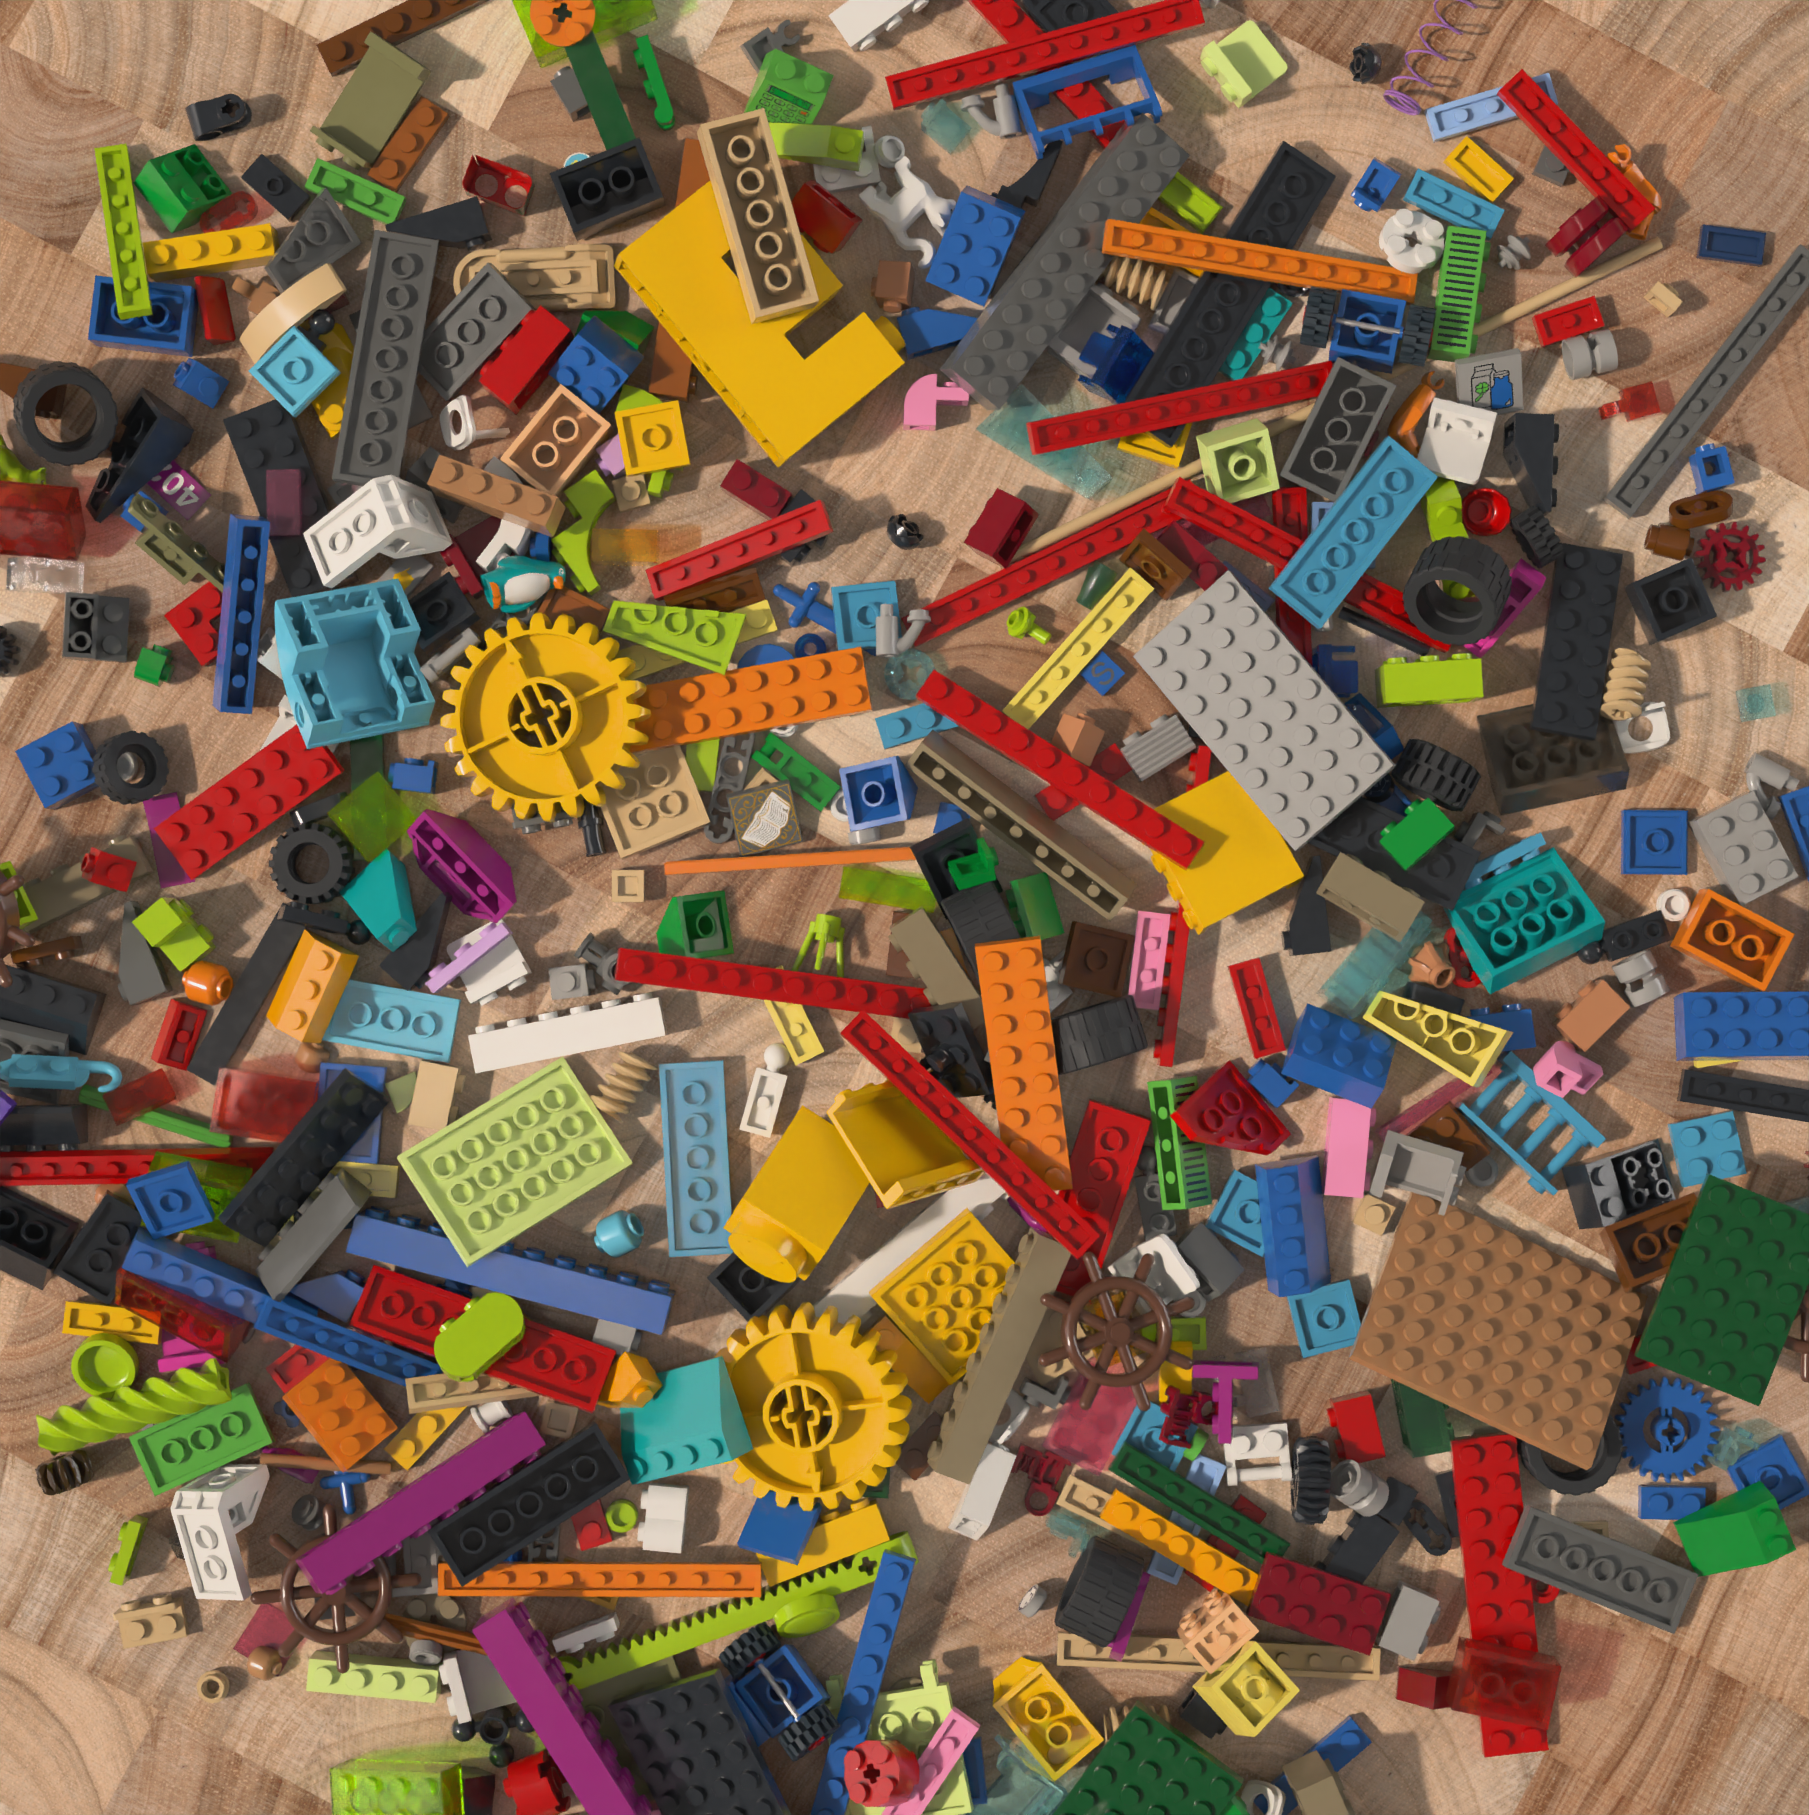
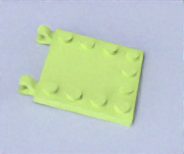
[824,1659,974,1815]

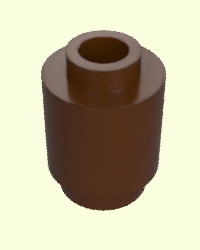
[1644,523,1695,561]

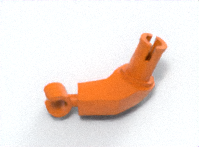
[1606,144,1662,240]
[1387,371,1445,459]

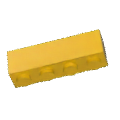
[143,223,280,282]
[756,1497,890,1587]

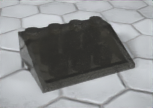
[1477,694,1630,816]

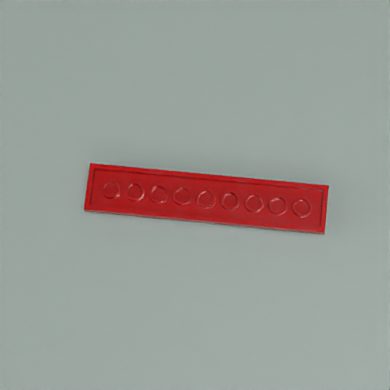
[1449,1432,1549,1758]

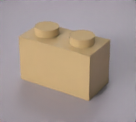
[408,1060,466,1130]

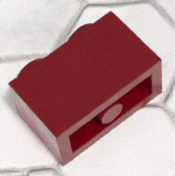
[720,459,793,520]
[964,488,1040,569]

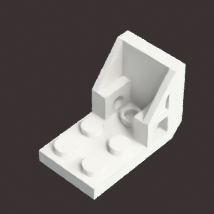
[303,475,453,588]
[171,1464,270,1600]

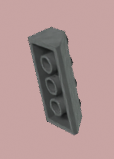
[255,1168,372,1302]

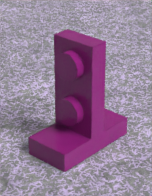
[1193,1360,1259,1444]

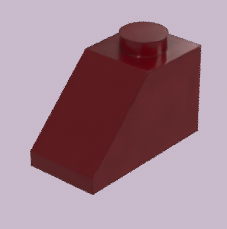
[1157,520,1228,591]

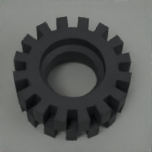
[1510,506,1564,569]

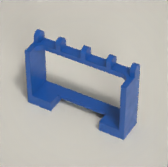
[1012,45,1162,160]

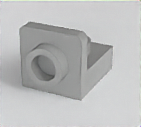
[548,964,596,1000]

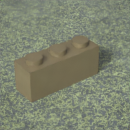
[1316,852,1425,942]

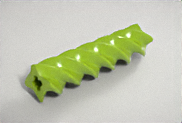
[36,1358,232,1456]

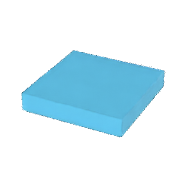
[249,326,341,418]

